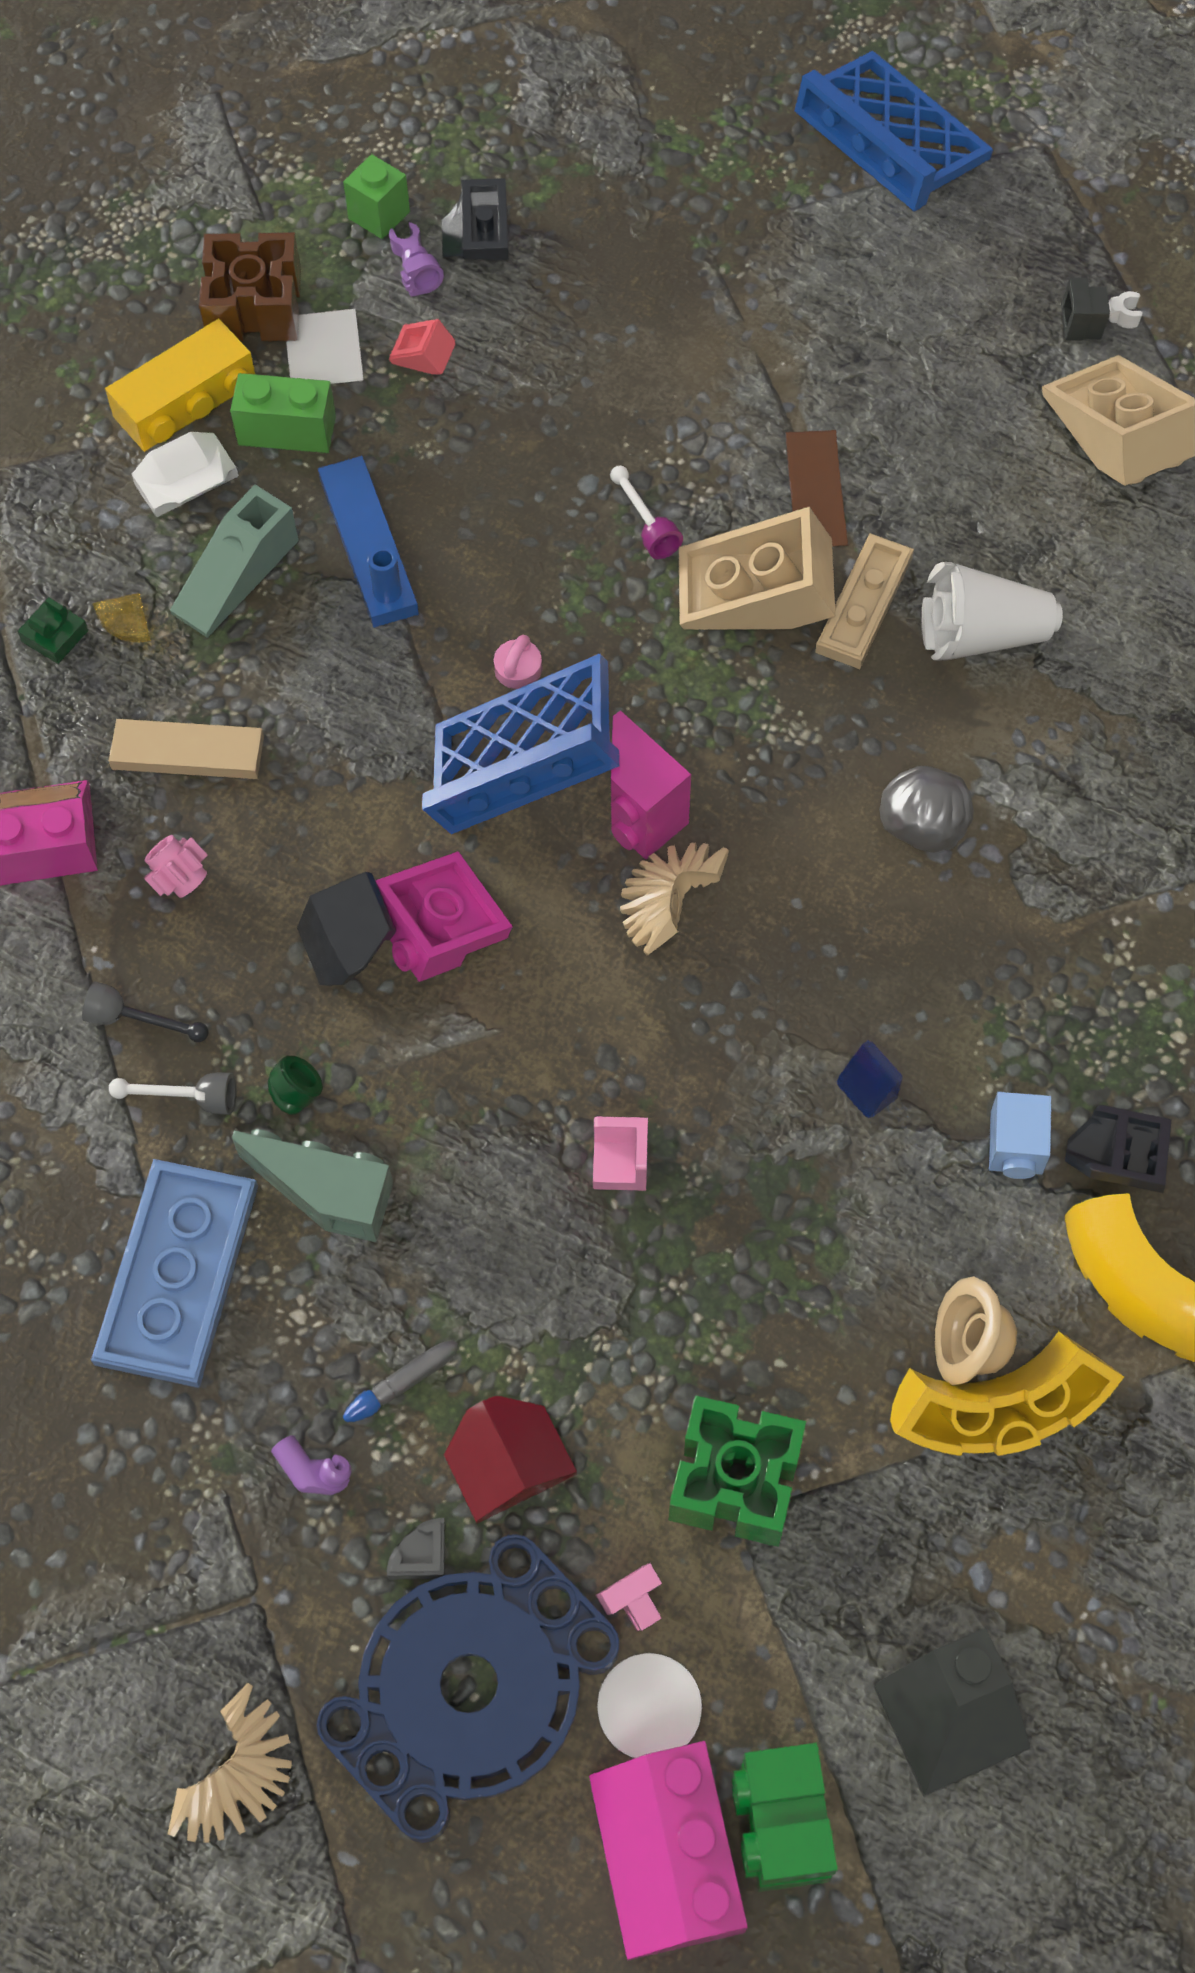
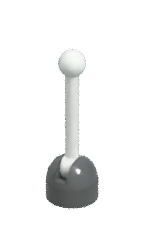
[109,1072,237,1115]

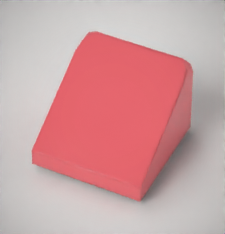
[389,319,455,375]

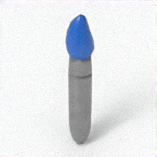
[343,1341,459,1422]

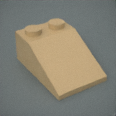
[1042,355,1195,486]
[679,507,835,630]

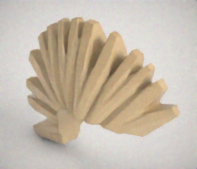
[620,843,729,955]
[168,1683,292,1843]

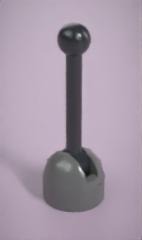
[82,981,209,1042]

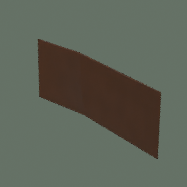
[786,430,848,546]

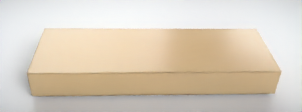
[815,534,914,669]
[109,719,264,779]

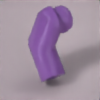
[271,1435,352,1495]

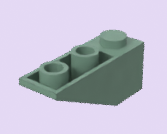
[170,485,299,638]
[232,1129,393,1242]

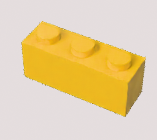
[105,318,255,452]

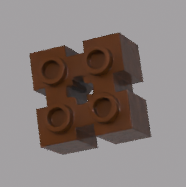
[199,232,301,341]

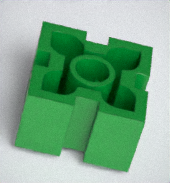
[668,1395,806,1547]
[731,1743,838,1892]

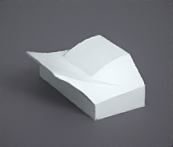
[132,432,238,517]

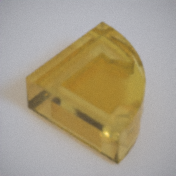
[92,593,151,642]

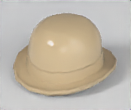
[935,1276,1017,1385]

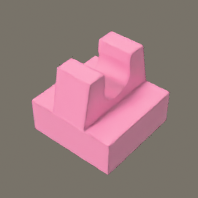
[596,1563,662,1631]

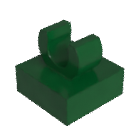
[17,597,89,664]

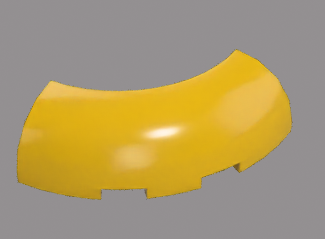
[1065,1193,1195,1362]
[890,1331,1124,1456]

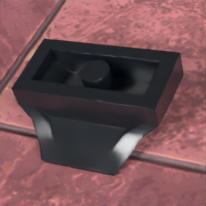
[442,178,509,260]

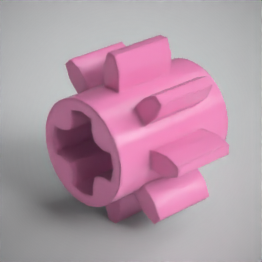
[144,835,208,898]

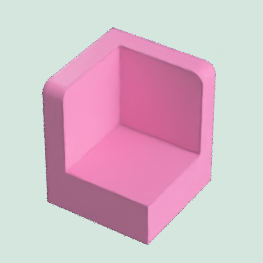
[593,1116,648,1191]

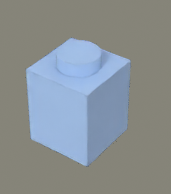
[989,1092,1051,1179]

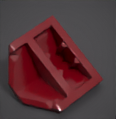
[444,1395,577,1524]

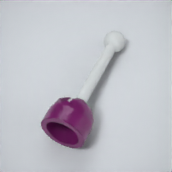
[610,466,683,559]

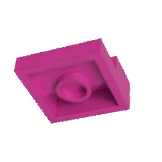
[375,851,513,982]

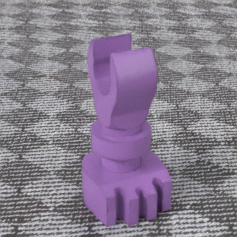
[389,222,444,297]

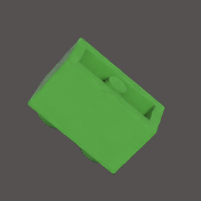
[230,373,336,453]

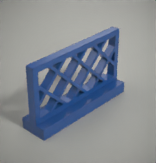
[795,51,993,211]
[422,654,620,835]

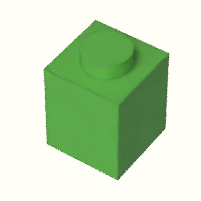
[343,154,410,239]

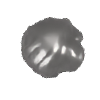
[879,766,974,853]

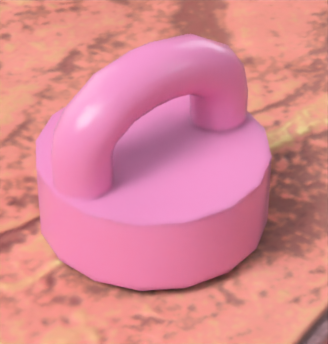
[493,635,542,689]

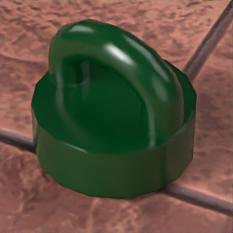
[267,1055,323,1115]

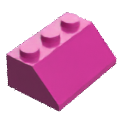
[589,1741,748,1961]

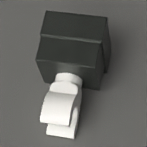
[1061,277,1143,341]

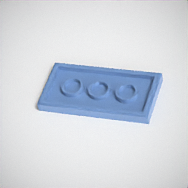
[91,1159,258,1388]

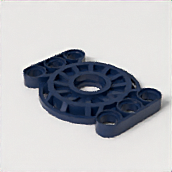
[317,1534,620,1843]

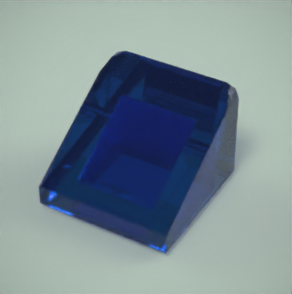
[837,1040,903,1118]

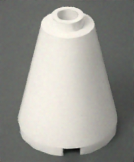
[921,562,1063,661]

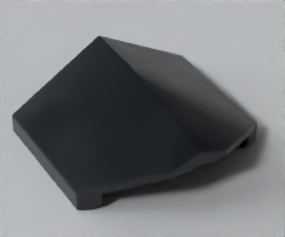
[297,872,396,986]
[1065,1105,1172,1193]

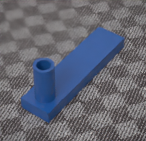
[318,456,419,628]

